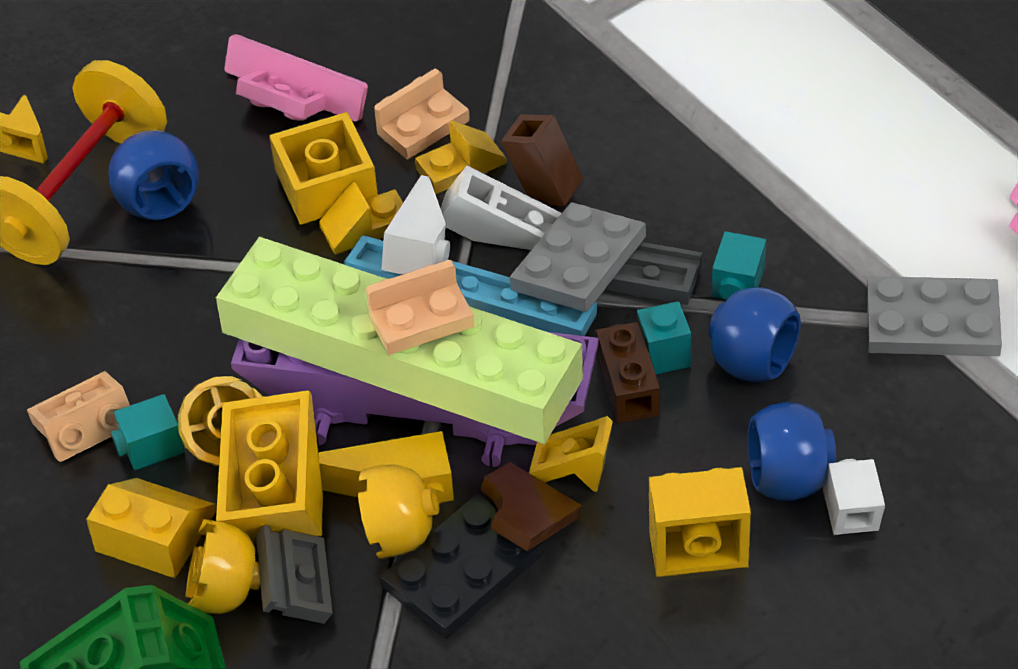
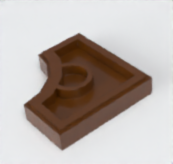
[481,462,582,551]

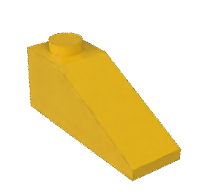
[318,431,454,504]

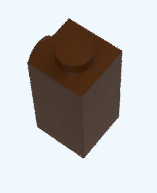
[501,114,584,206]
[596,322,660,424]

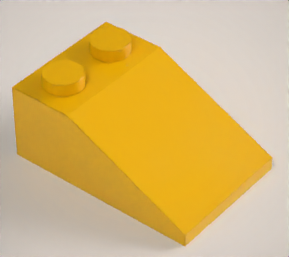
[216,390,323,545]

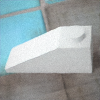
[441,165,562,250]
[381,175,450,275]

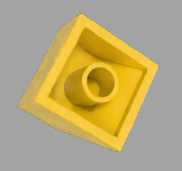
[86,478,217,579]

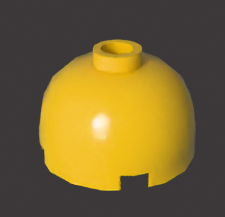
[178,376,262,466]
[358,464,439,559]
[186,519,260,614]

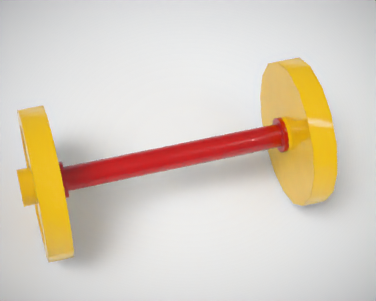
[0,60,167,265]

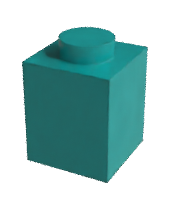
[712,231,766,300]
[637,301,691,375]
[111,394,185,471]

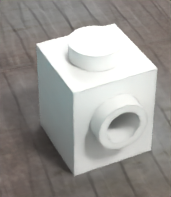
[823,459,885,535]

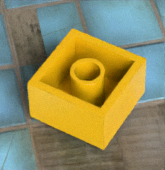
[269,112,378,225]
[649,467,751,577]

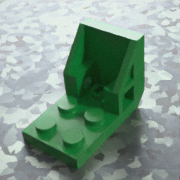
[20,585,226,669]

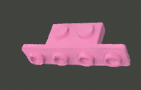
[225,34,368,122]

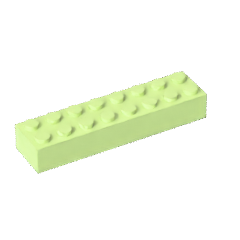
[216,237,583,444]

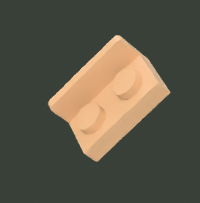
[374,68,470,160]
[366,260,474,355]
[27,371,130,462]

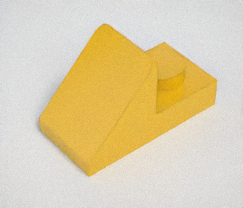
[0,95,48,164]
[415,120,507,195]
[319,181,403,255]
[529,416,613,492]

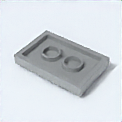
[510,202,646,312]
[867,276,1002,356]

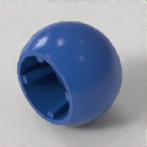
[108,130,199,220]
[709,287,801,383]
[748,402,836,501]

